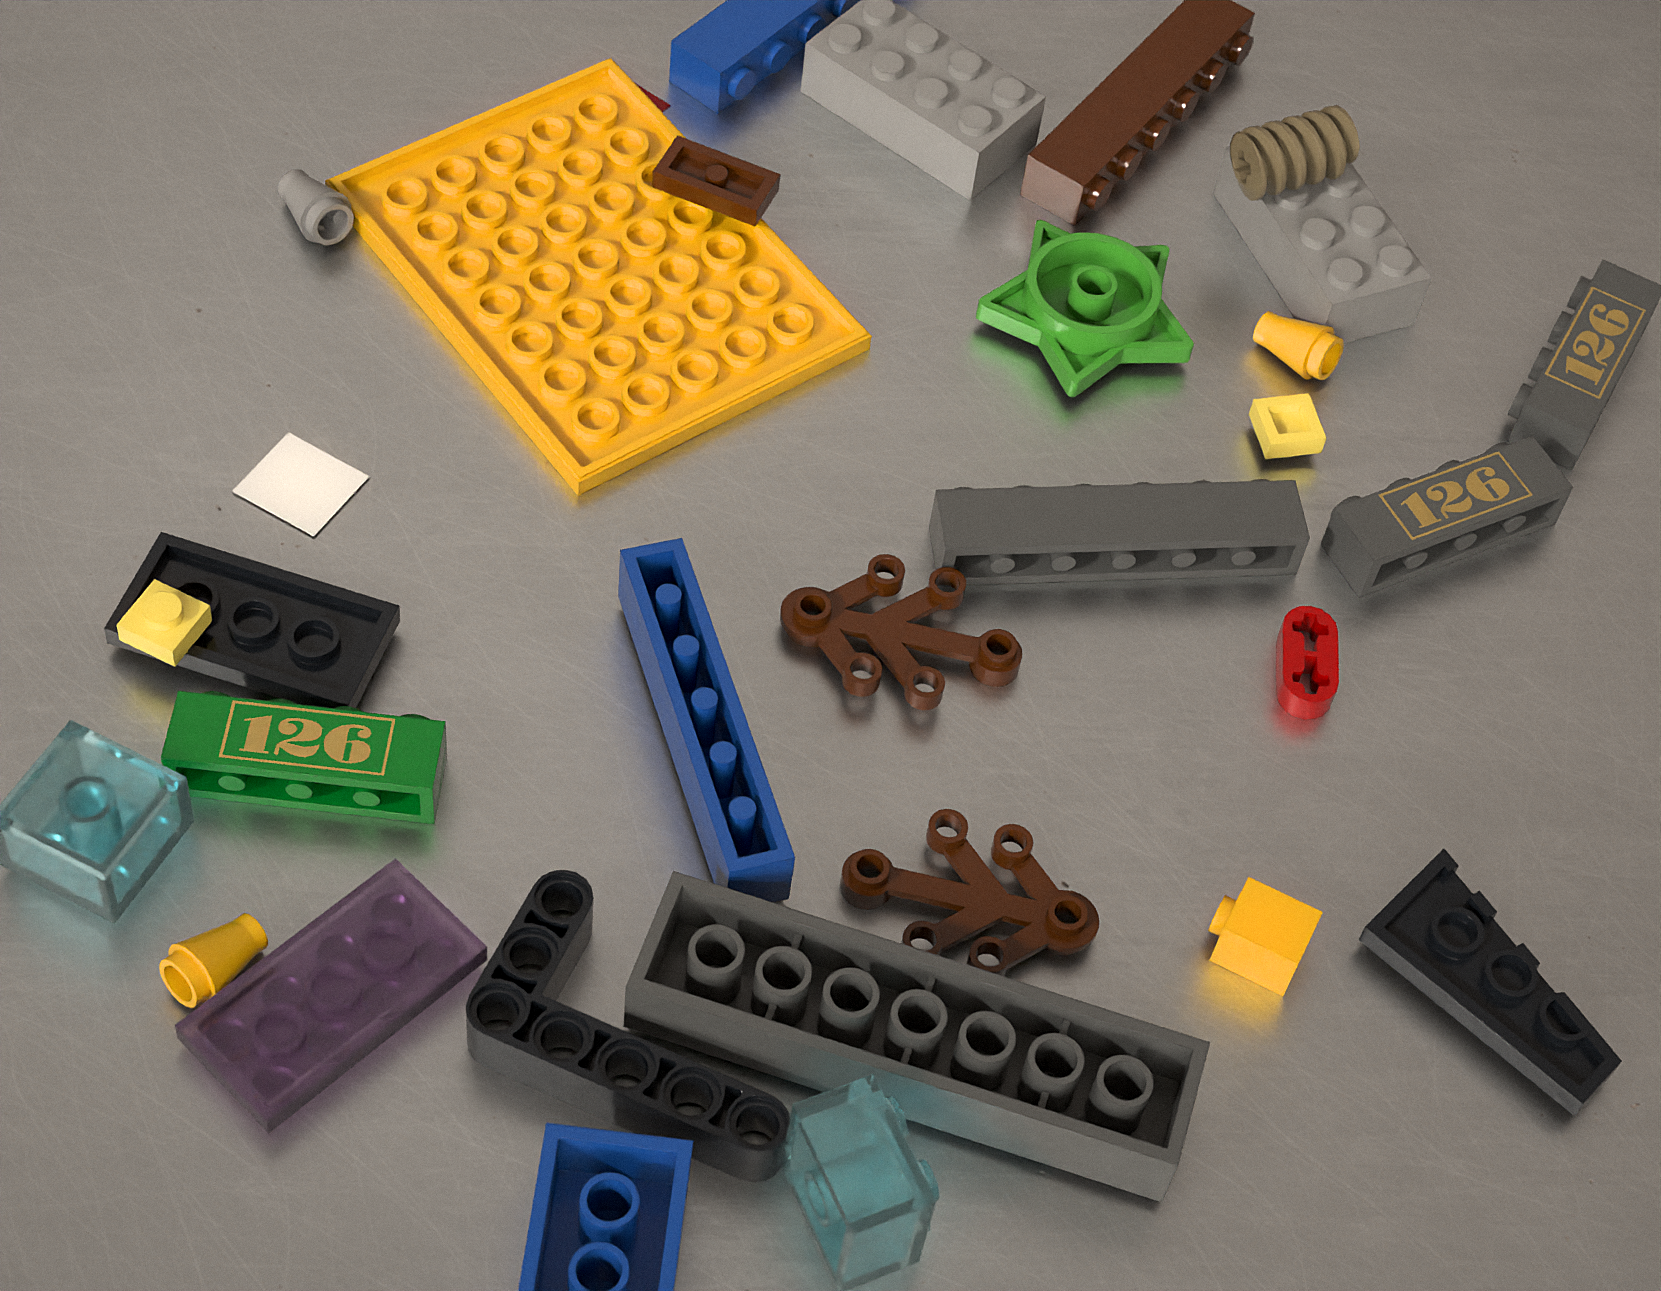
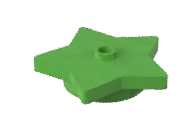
[976,220,1194,397]

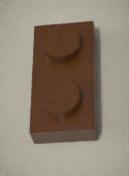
[652,135,780,227]

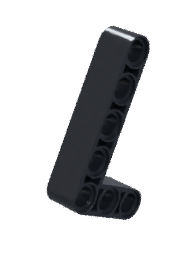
[466,870,791,1183]

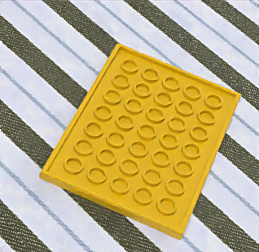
[325,58,872,496]

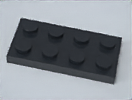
[104,532,400,708]

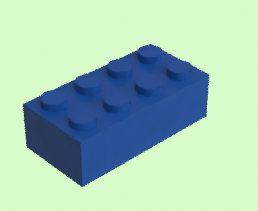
[518,1123,693,1291]

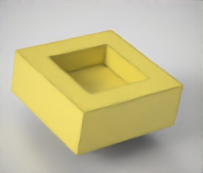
[1249,393,1327,459]
[116,579,212,667]

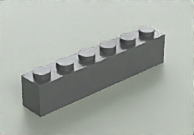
[929,479,1310,586]

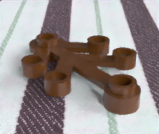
[780,554,1023,710]
[840,809,1099,976]

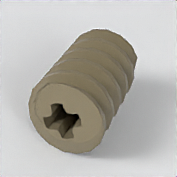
[1230,105,1360,201]

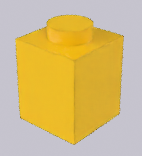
[1208,877,1323,996]

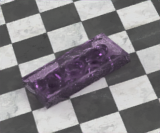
[175,858,487,1134]

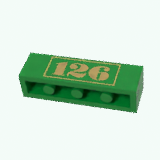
[161,691,447,824]

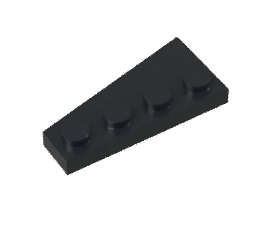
[1359,849,1622,1116]

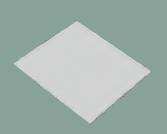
[232,432,370,537]

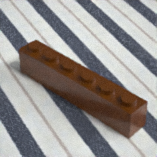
[1020,0,1255,226]

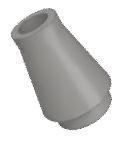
[278,169,354,245]

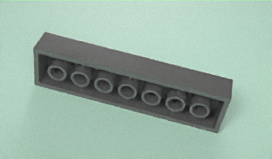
[623,871,1210,1202]

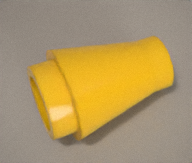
[1253,311,1344,380]
[159,913,268,1008]

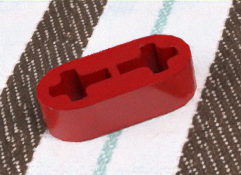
[1276,606,1339,720]

